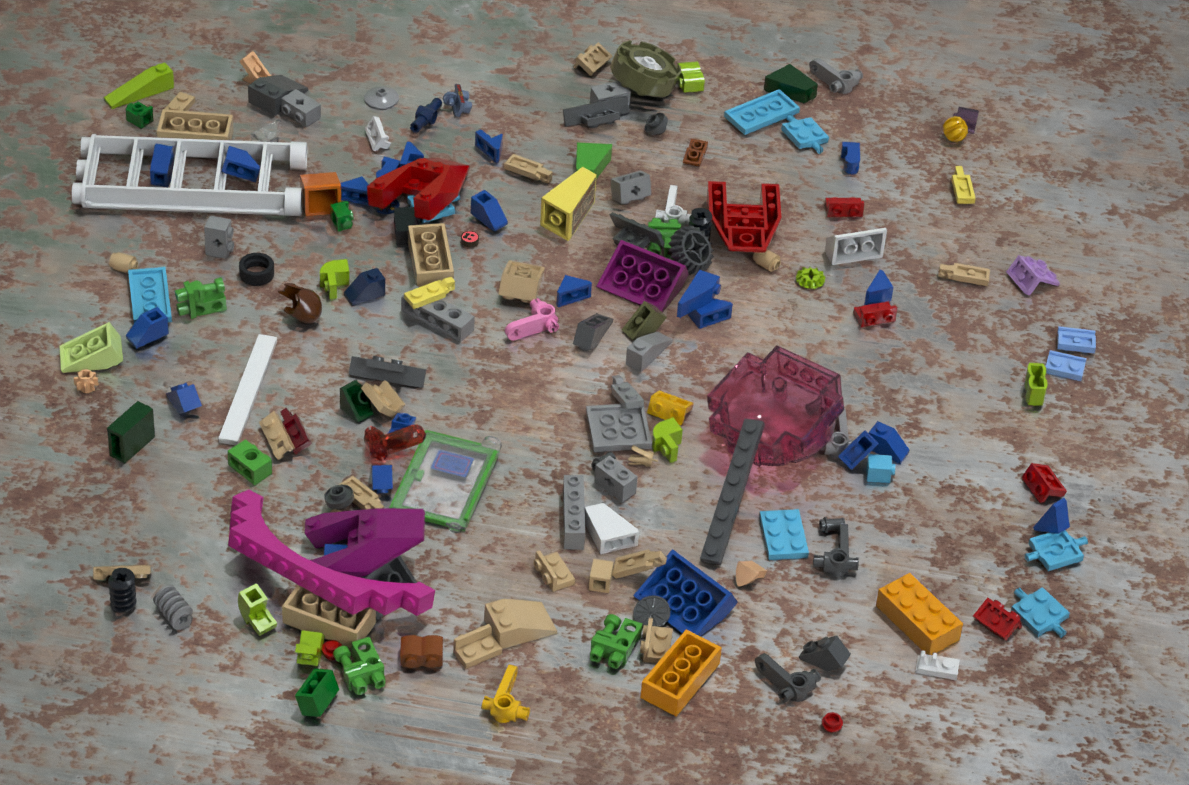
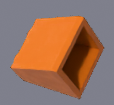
[300,172,341,216]

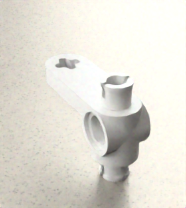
[655,185,691,228]

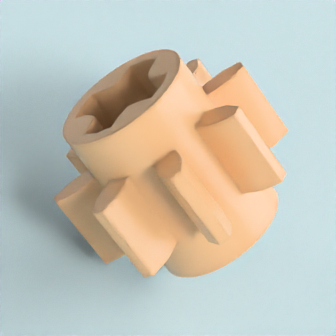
[74,369,99,393]

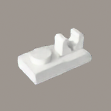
[365,116,392,151]
[915,651,960,680]

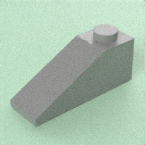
[626,331,673,372]

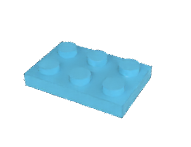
[759,509,809,560]

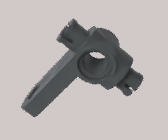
[813,524,859,577]
[755,653,821,703]

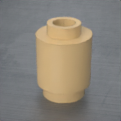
[753,249,781,272]
[109,252,138,274]

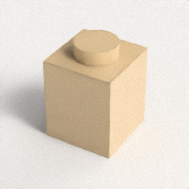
[589,559,614,593]

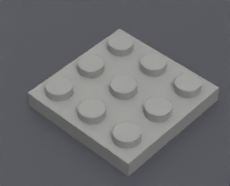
[586,404,652,452]

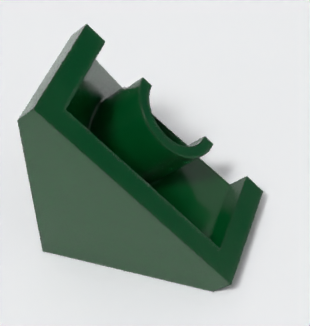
[340,379,374,423]

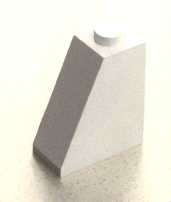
[585,503,639,554]

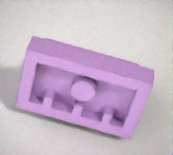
[1006,255,1060,295]

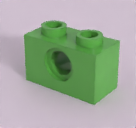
[227,439,272,485]

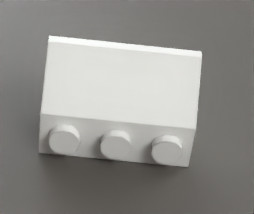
[825,228,887,265]

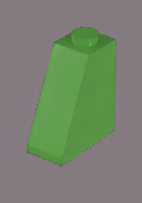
[576,142,612,179]

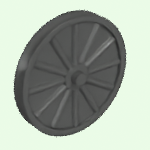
[633,595,670,628]

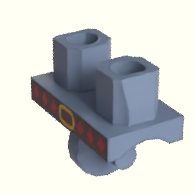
[443,84,472,117]

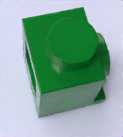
[125,101,154,129]
[330,201,354,231]

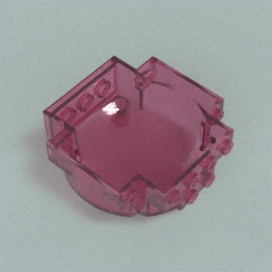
[707,345,844,467]

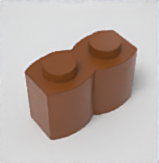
[400,635,443,668]

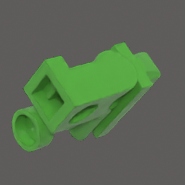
[647,218,681,261]
[175,277,227,319]
[590,614,643,669]
[333,637,385,695]

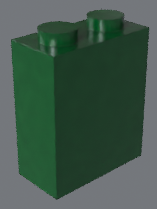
[107,401,155,464]

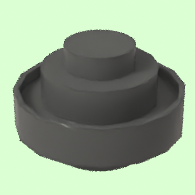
[644,112,668,136]
[324,484,354,509]

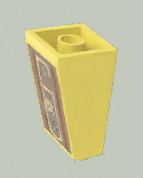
[540,167,597,241]

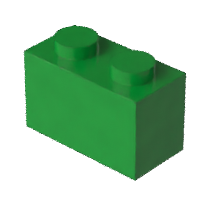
[295,668,340,717]

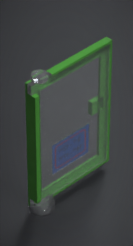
[389,430,502,533]

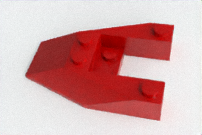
[367,158,470,221]
[706,181,782,253]

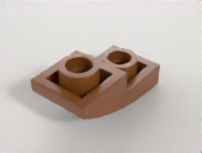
[683,138,708,167]

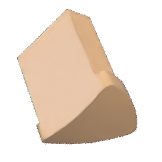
[736,560,767,587]

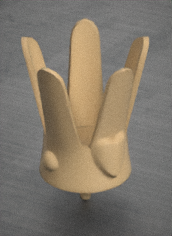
[628,445,658,467]

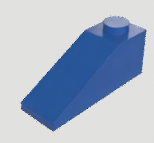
[677,270,721,318]

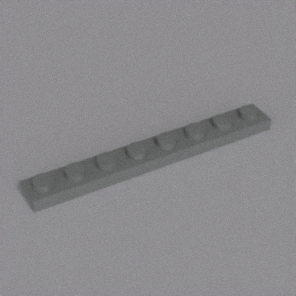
[700,418,765,565]

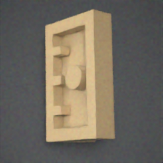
[573,42,613,76]
[361,381,405,418]
[533,550,575,592]
[640,618,673,664]
[453,624,502,669]

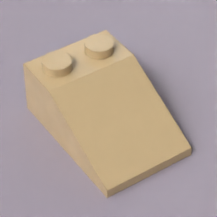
[499,260,545,303]
[484,599,557,649]

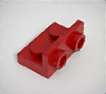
[825,197,864,217]
[853,302,897,327]
[1022,463,1067,503]
[973,598,1022,641]

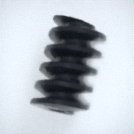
[689,208,712,242]
[108,568,137,613]

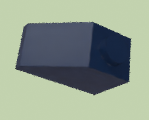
[344,268,385,306]

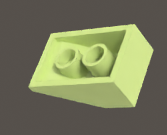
[59,322,123,373]

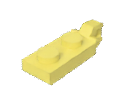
[951,166,975,204]
[404,277,455,309]

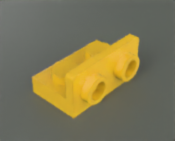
[647,390,694,425]

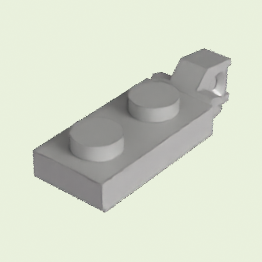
[611,375,644,409]

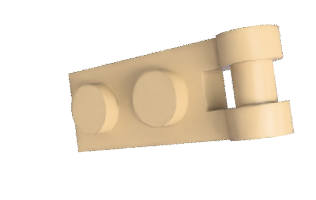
[259,411,295,460]

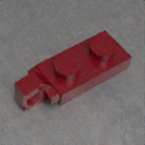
[280,408,312,454]

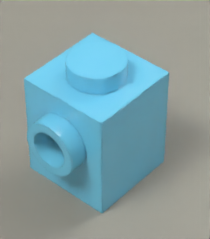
[866,454,895,483]

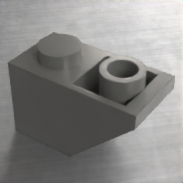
[799,636,851,671]

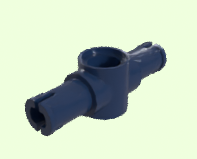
[410,98,442,133]

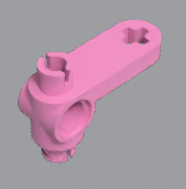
[504,298,559,341]

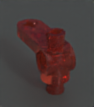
[364,424,426,461]

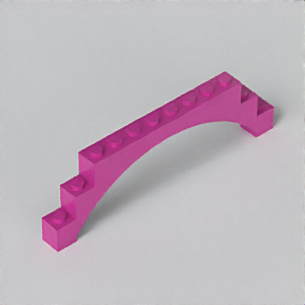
[228,489,435,616]

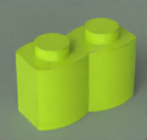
[677,61,705,93]
[1024,363,1048,406]

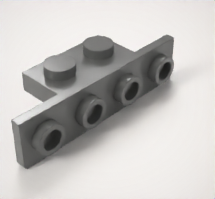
[563,96,630,128]
[609,212,665,249]
[349,356,427,388]

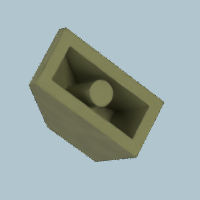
[621,301,667,341]

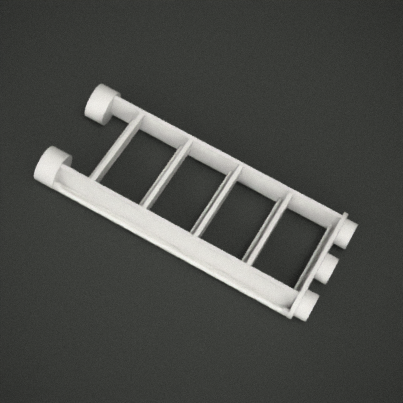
[72,134,307,217]

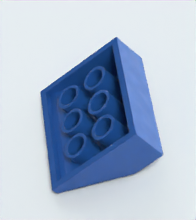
[633,549,738,637]

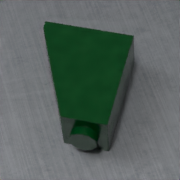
[764,64,818,104]

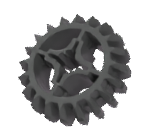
[668,226,714,275]

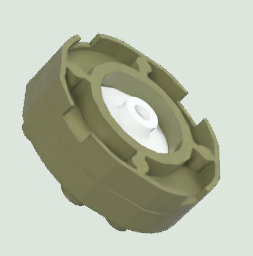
[610,40,681,98]

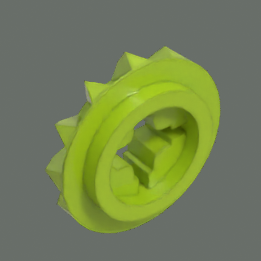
[796,267,825,289]

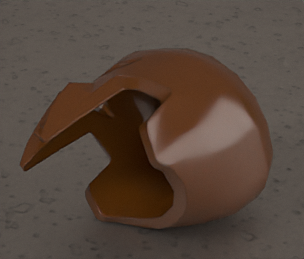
[278,283,322,324]

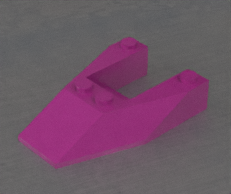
[305,508,425,577]

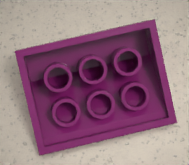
[596,240,689,313]

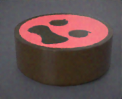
[461,231,479,248]

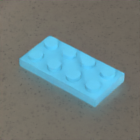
[724,89,800,135]
[128,267,172,323]

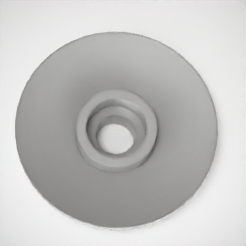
[364,87,399,110]

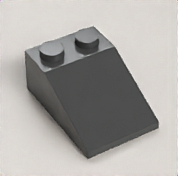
[248,75,308,116]

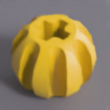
[943,116,968,142]

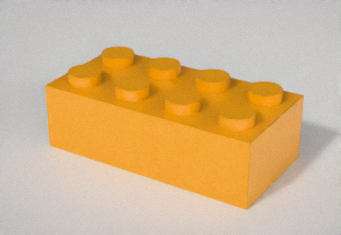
[876,573,963,655]
[640,629,722,716]

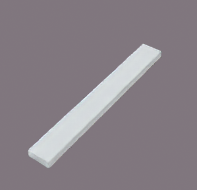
[219,334,277,446]

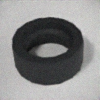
[239,253,274,286]

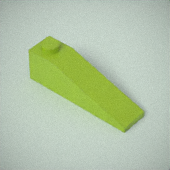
[104,62,174,109]

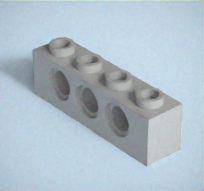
[401,285,475,342]
[563,475,585,550]

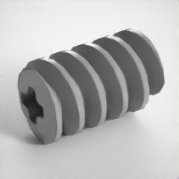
[153,585,193,630]

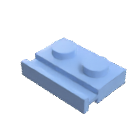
[1057,326,1096,354]
[1046,350,1087,381]

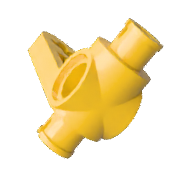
[481,664,530,723]

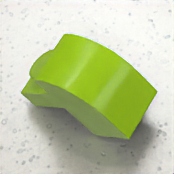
[320,259,349,299]
[652,418,683,463]
[238,583,277,636]
[295,630,325,666]

